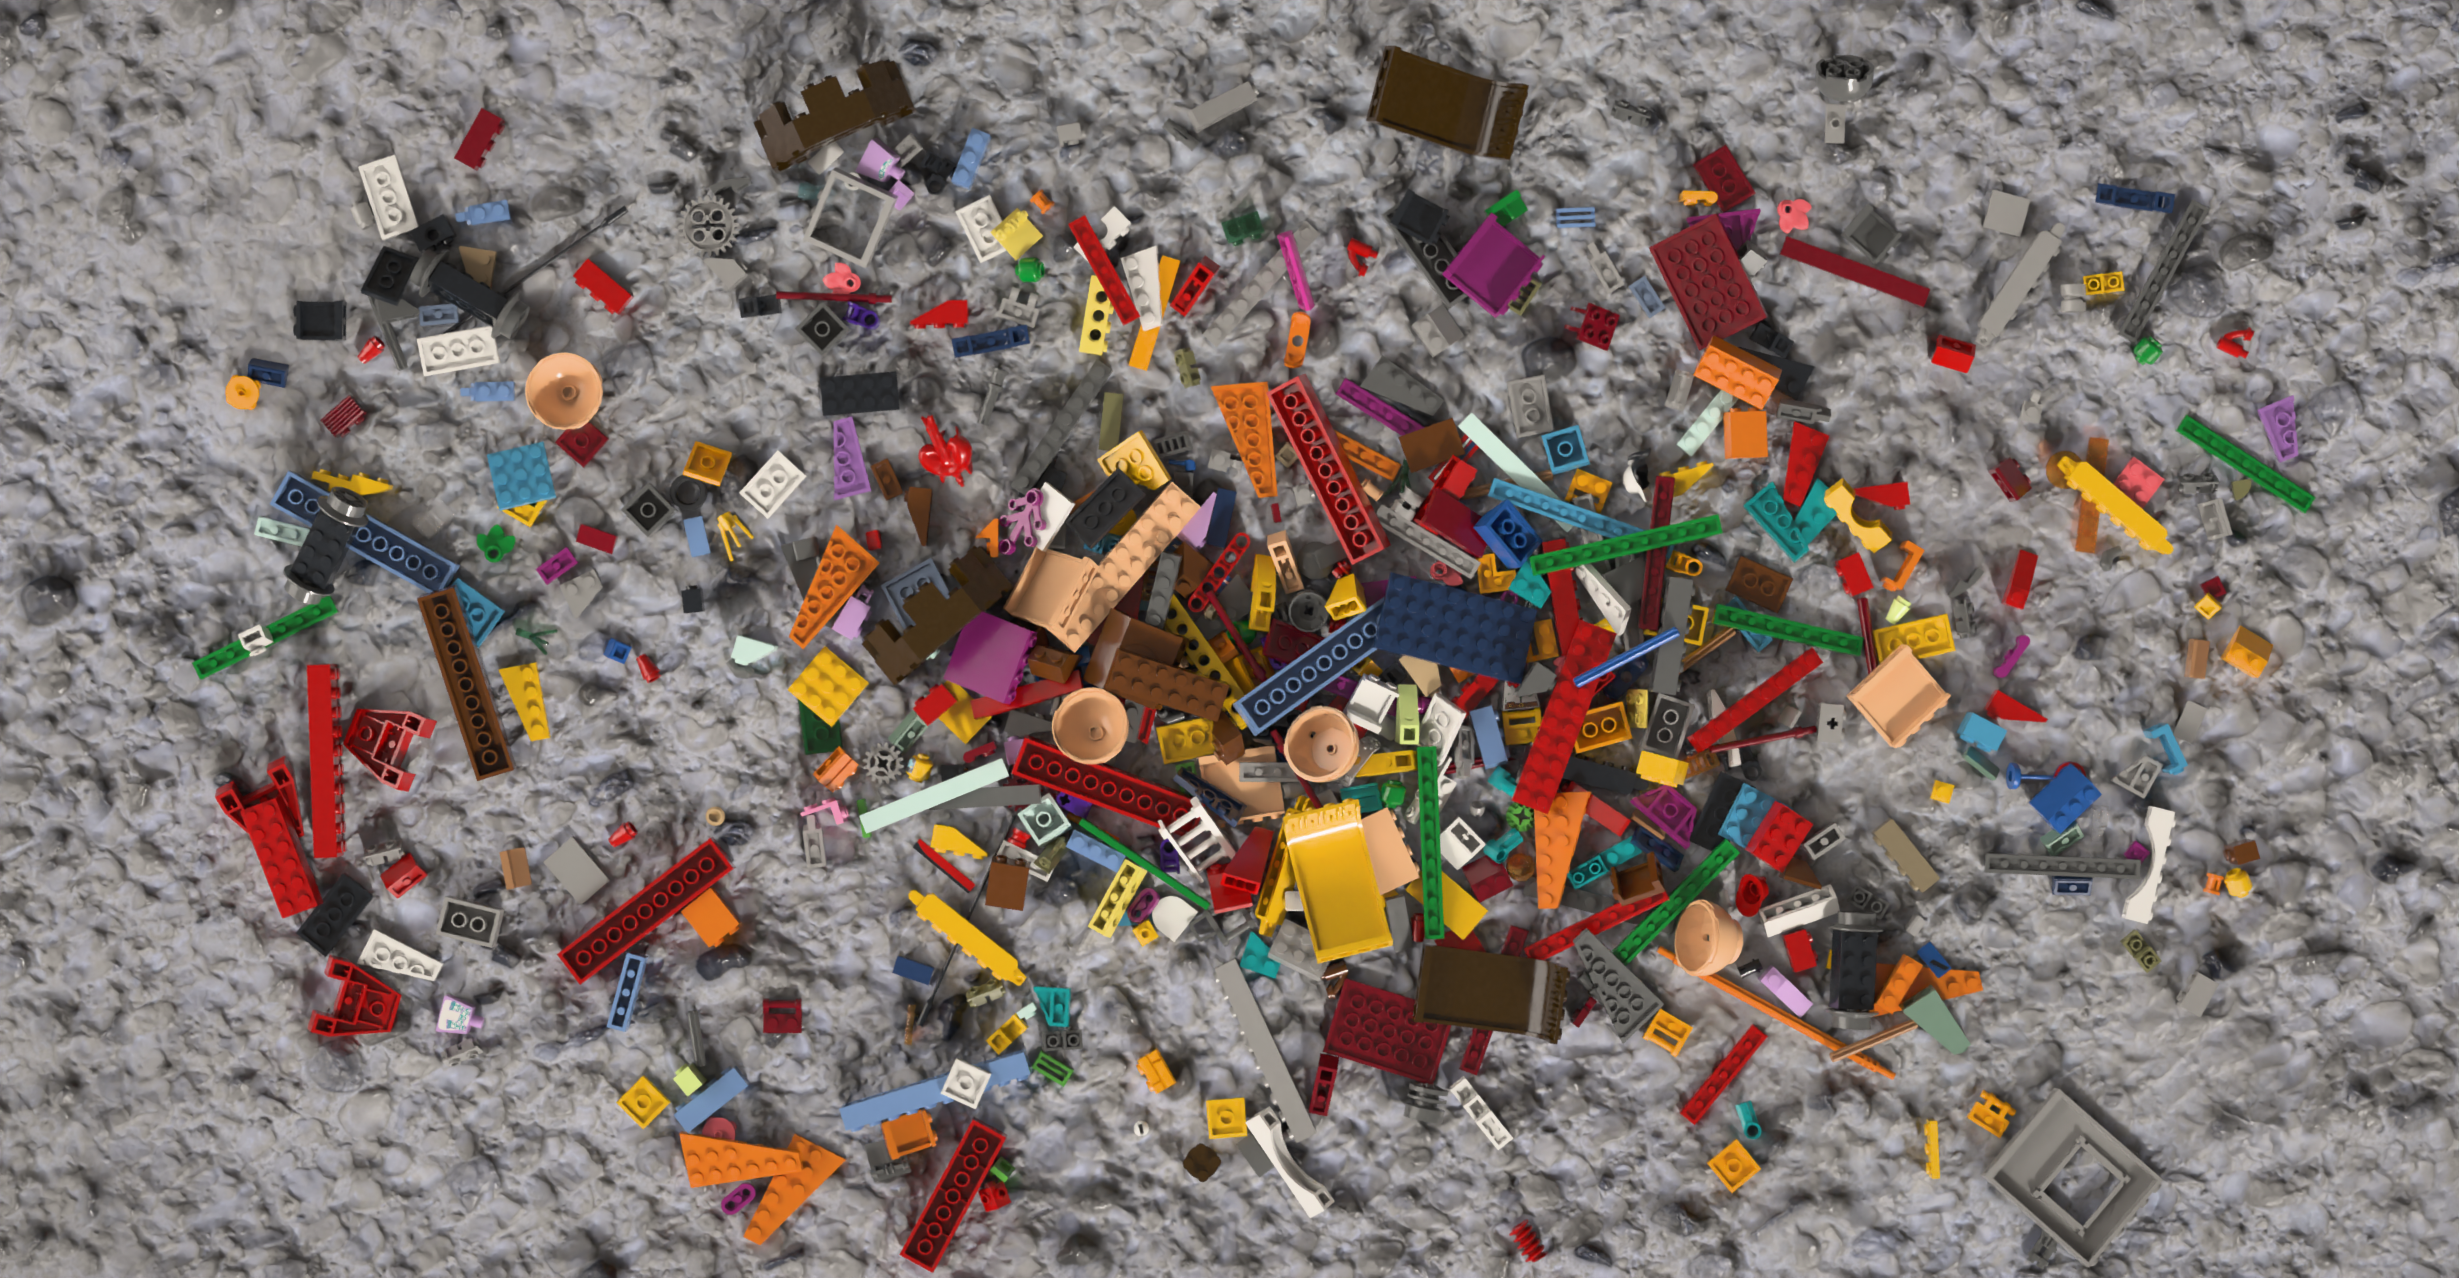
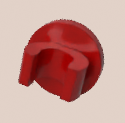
[1332,560,1352,578]

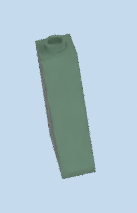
[1899,985,1971,1055]

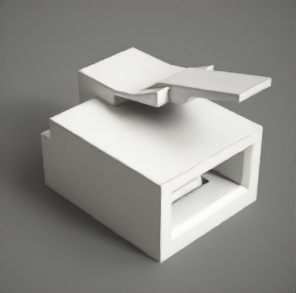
[238,624,273,657]

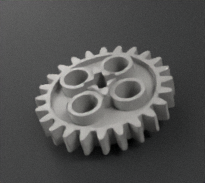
[677,195,741,258]

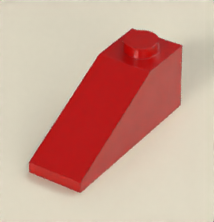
[1170,255,1221,317]
[1853,482,1910,510]
[2001,549,2038,610]
[1983,690,2048,722]

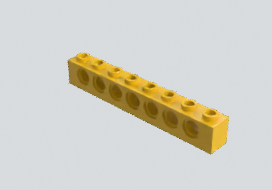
[1165,593,1247,730]

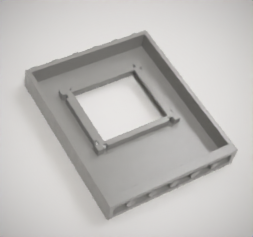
[1981,1088,2163,1267]

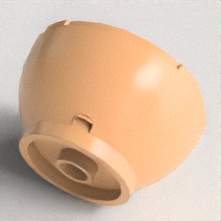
[1284,706,1359,783]
[1674,900,1743,976]

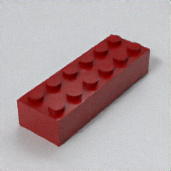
[240,795,323,919]

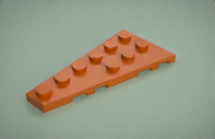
[1210,381,1278,498]
[788,525,880,649]
[1534,792,1591,909]
[1871,963,1983,1018]
[679,1131,803,1188]
[743,1133,846,1245]

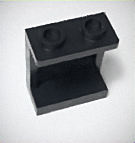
[1389,189,1450,246]
[293,301,347,341]

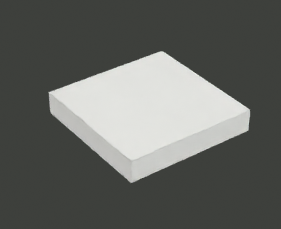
[941,1058,992,1109]

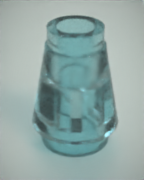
[797,182,822,200]

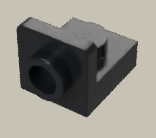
[941,764,968,782]

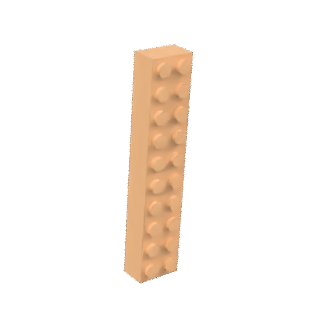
[1046,482,1201,653]

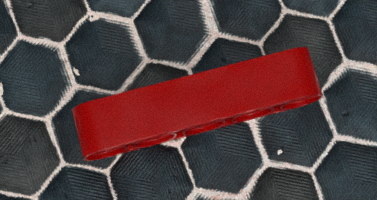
[1188,533,1250,612]

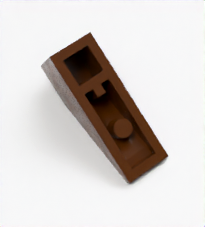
[904,487,933,547]

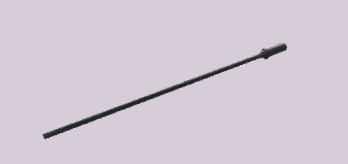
[442,205,629,334]
[916,815,1016,1027]

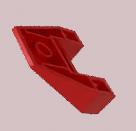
[343,709,437,792]
[215,756,304,838]
[308,954,402,1037]

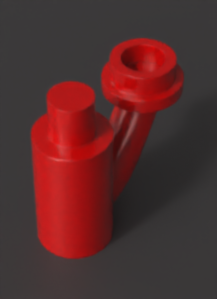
[1347,238,1379,277]
[2216,327,2255,358]

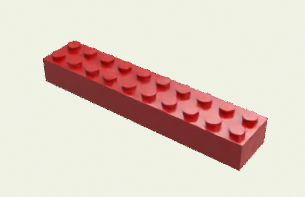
[1266,373,1391,565]
[1511,620,1617,814]
[307,664,347,858]
[1012,734,1206,840]
[557,837,736,985]

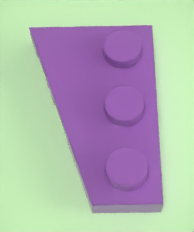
[2257,395,2298,463]

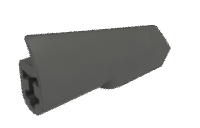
[781,537,838,628]

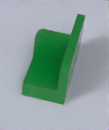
[1484,190,1528,227]

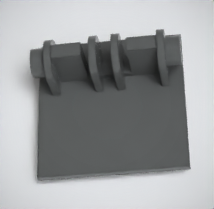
[864,1139,911,1182]

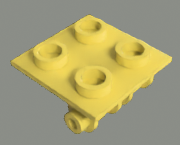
[990,208,1043,260]
[1626,689,1648,728]

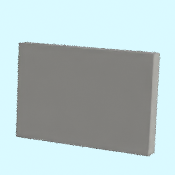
[1506,375,1555,438]
[543,837,610,905]

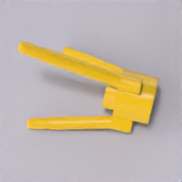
[717,511,754,561]

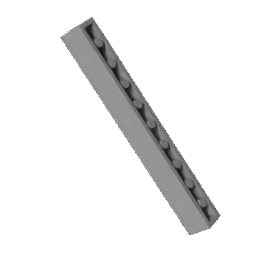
[1213,958,1317,1143]

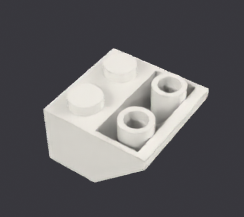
[1440,816,1486,870]

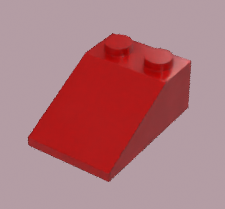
[1206,862,1253,914]

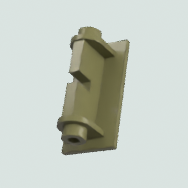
[1174,347,1201,389]
[1034,836,1069,874]
[965,979,1007,1008]

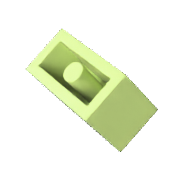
[673,1063,707,1097]

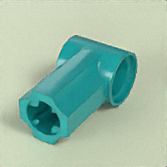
[1487,766,1517,797]
[1483,828,1523,864]
[1735,1100,1762,1140]

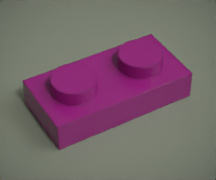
[535,547,579,585]

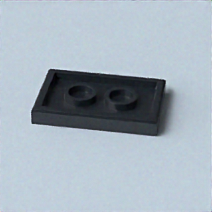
[361,245,420,306]

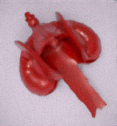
[918,415,973,487]

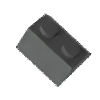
[1513,662,1557,697]

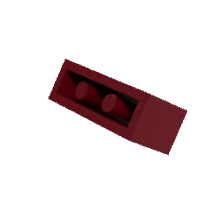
[454,108,505,171]

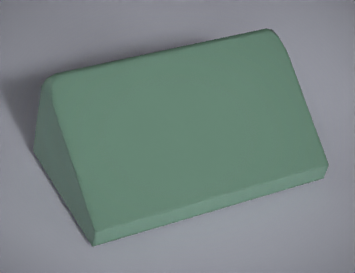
[888,710,930,754]
[1962,746,2000,781]
[2040,821,2085,856]

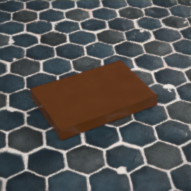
[1398,418,1465,473]
[1725,555,1793,614]

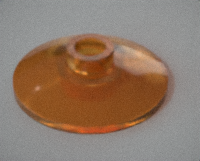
[2046,451,2082,489]

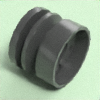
[1289,589,1329,632]
[1403,1083,1449,1124]

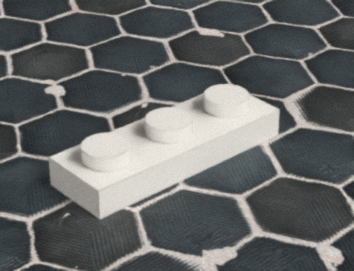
[996,840,1054,882]

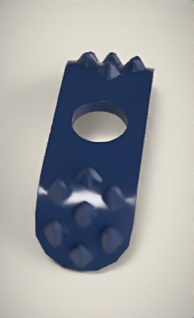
[1603,654,1650,701]

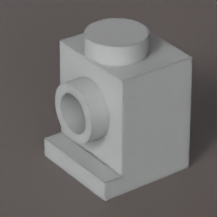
[1057,123,1086,147]
[1292,483,1316,507]

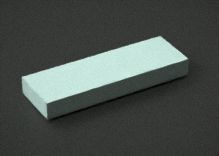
[254,516,310,547]

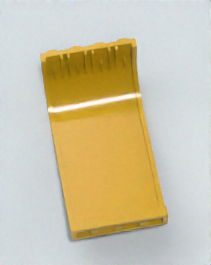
[1283,798,1393,964]

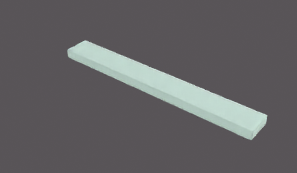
[1458,413,1573,532]
[859,758,1009,834]

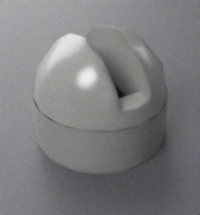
[1469,801,1485,817]

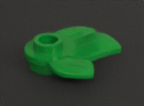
[477,524,516,563]

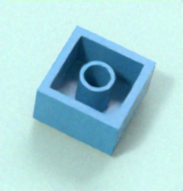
[1542,425,1590,475]
[1956,712,2007,752]

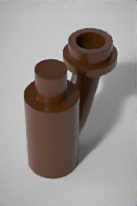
[1321,961,1348,999]

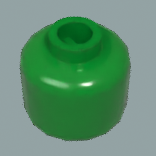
[1015,257,1045,282]
[2134,336,2163,365]
[1227,620,1257,646]
[1379,779,1406,809]

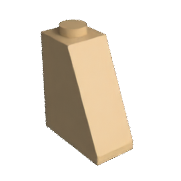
[1398,655,1441,697]

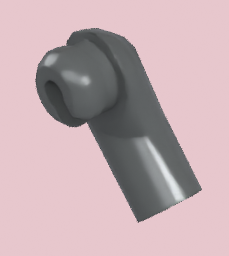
[2100,546,2123,572]
[726,658,754,679]
[1157,707,1185,724]

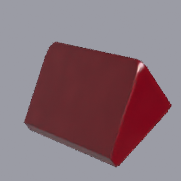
[576,524,619,554]

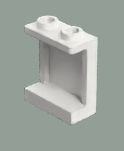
[1343,673,1400,734]

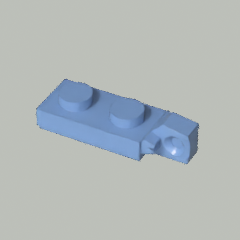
[455,200,511,226]
[460,381,515,402]

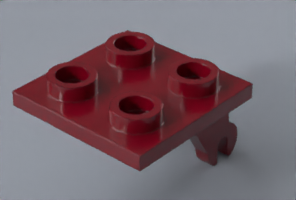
[1564,303,1620,351]

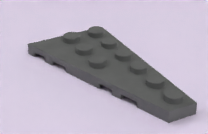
[1573,928,1664,1044]

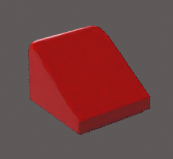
[865,529,883,551]

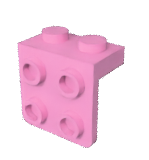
[801,797,850,825]

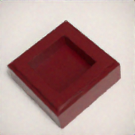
[1271,503,1282,523]
[2200,576,2227,599]

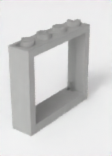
[803,167,899,268]

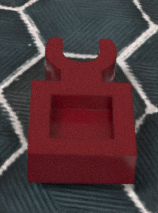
[1571,996,1597,1028]

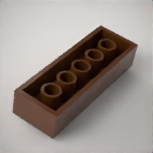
[1105,647,1230,722]

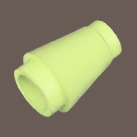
[1885,595,1911,625]

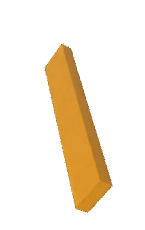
[1129,255,1180,371]

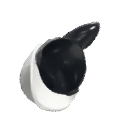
[1623,448,1652,503]

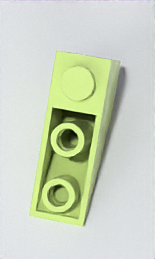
[1395,684,1419,744]

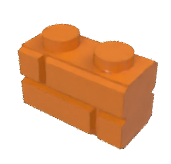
[813,746,859,793]

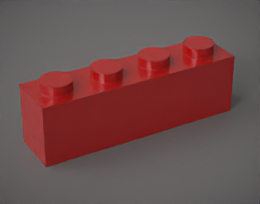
[1413,455,1478,535]

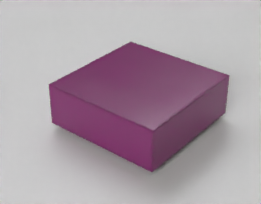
[2123,840,2151,864]

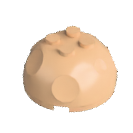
[525,353,603,430]
[1052,688,1129,764]

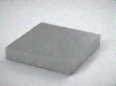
[1983,190,2030,237]

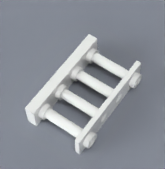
[1158,796,1236,883]

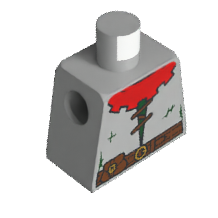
[1502,677,1540,711]

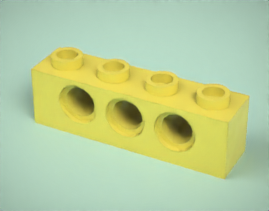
[1079,275,1114,356]
[1088,859,1147,938]

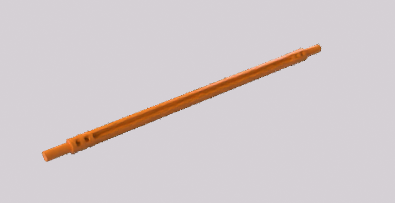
[1656,946,1896,1080]

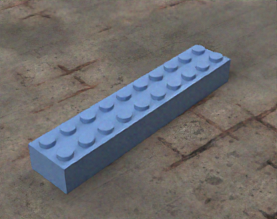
[270,471,460,593]
[1232,597,1384,736]
[839,1048,1032,1132]

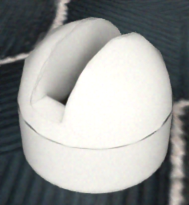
[1134,1120,1149,1136]

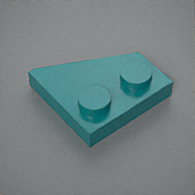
[1508,558,1551,609]
[1239,931,1281,979]
[1033,986,1071,1027]

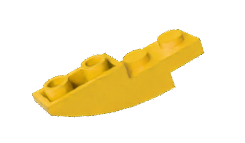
[311,469,393,495]
[1248,554,1276,632]
[1354,750,1418,777]

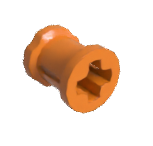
[1030,189,1055,214]
[2203,873,2224,895]

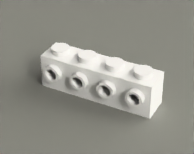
[1759,884,1840,937]

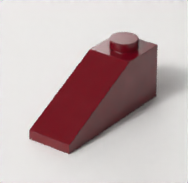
[1308,1053,1339,1116]

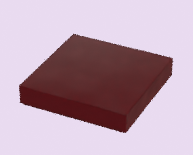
[555,421,609,468]

